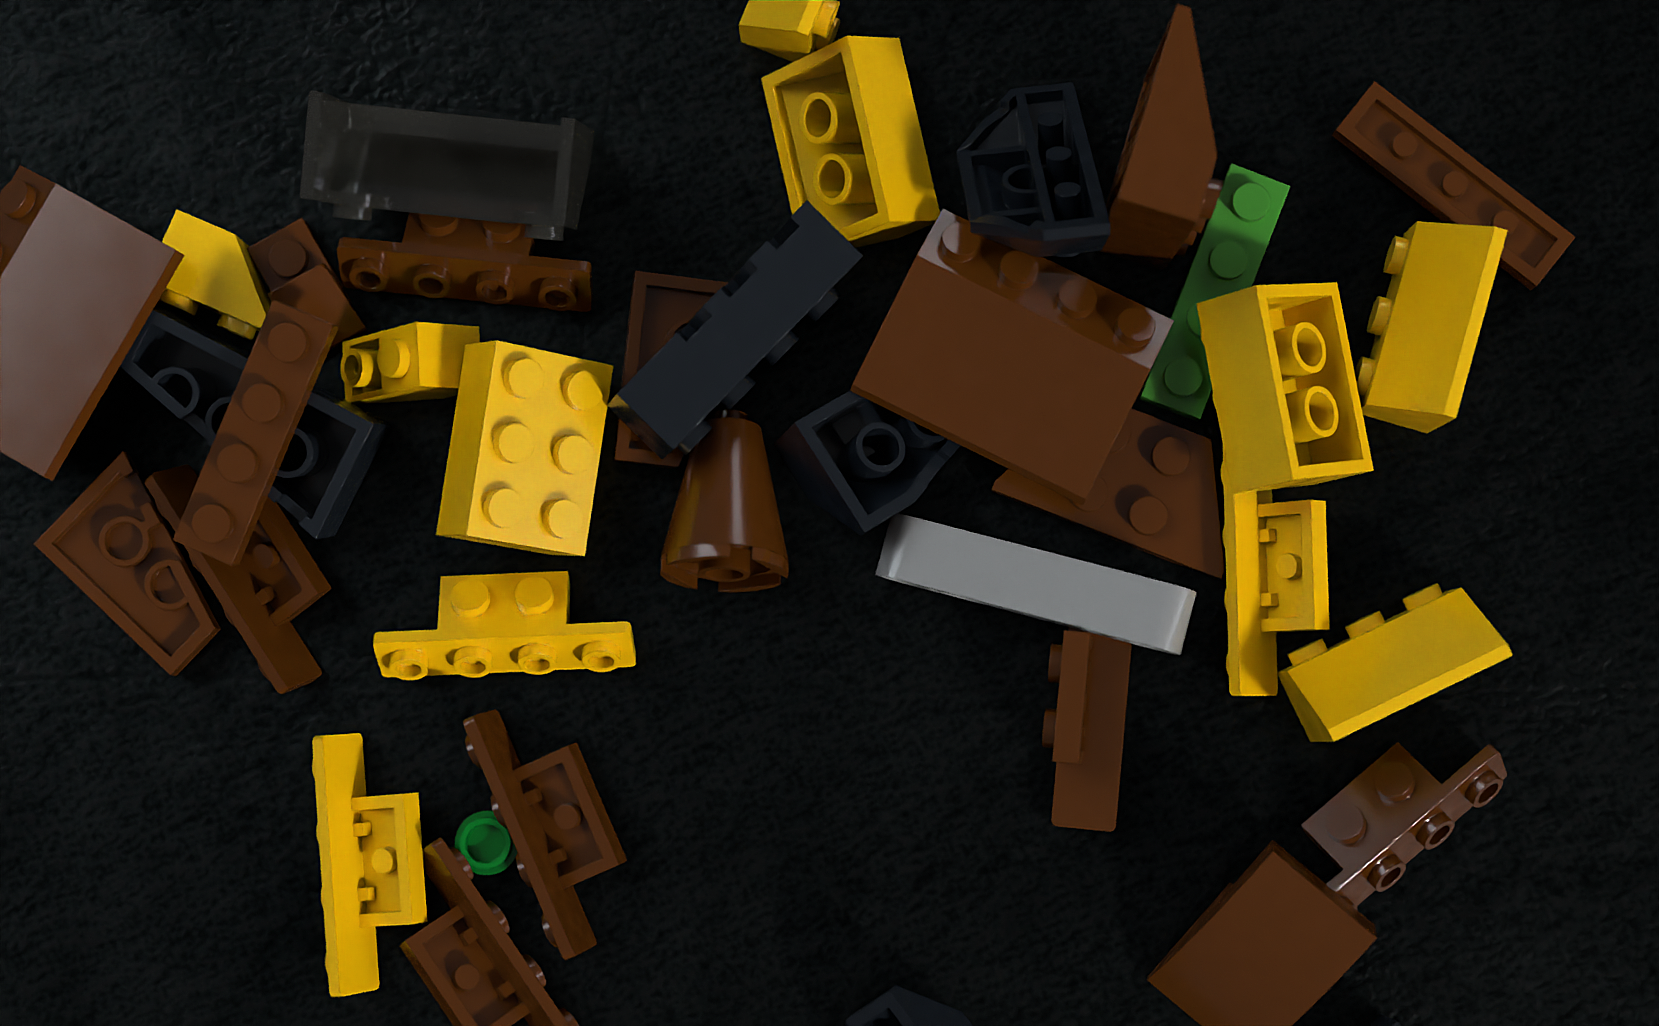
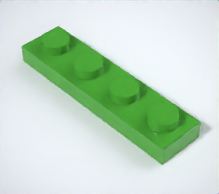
[1139,163,1290,422]

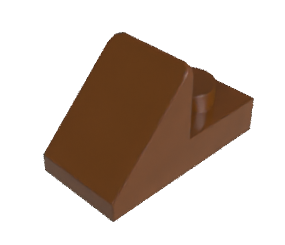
[247,218,367,351]

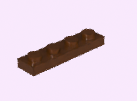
[1332,81,1575,290]
[173,299,339,566]

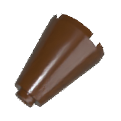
[660,410,789,592]

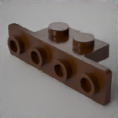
[337,196,593,312]
[144,464,332,694]
[1042,627,1132,832]
[463,709,627,960]
[1301,742,1507,909]
[399,838,579,1026]

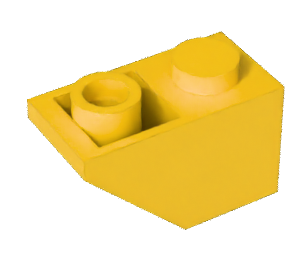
[739,0,840,62]
[159,209,271,341]
[340,322,480,405]

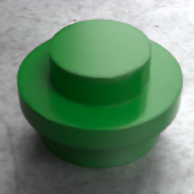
[455,811,518,875]

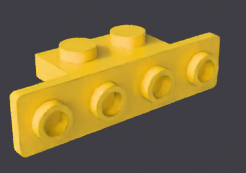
[1221,447,1330,696]
[373,571,636,680]
[312,733,428,997]

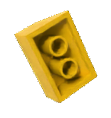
[761,35,940,248]
[1355,221,1508,433]
[1277,583,1513,742]

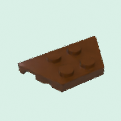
[990,408,1224,580]

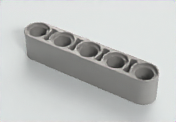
[875,513,1197,655]

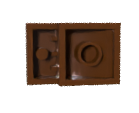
[1147,840,1377,1026]

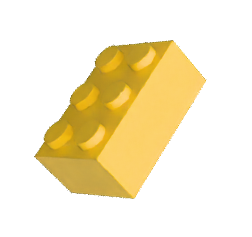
[1196,282,1374,494]
[436,340,613,556]

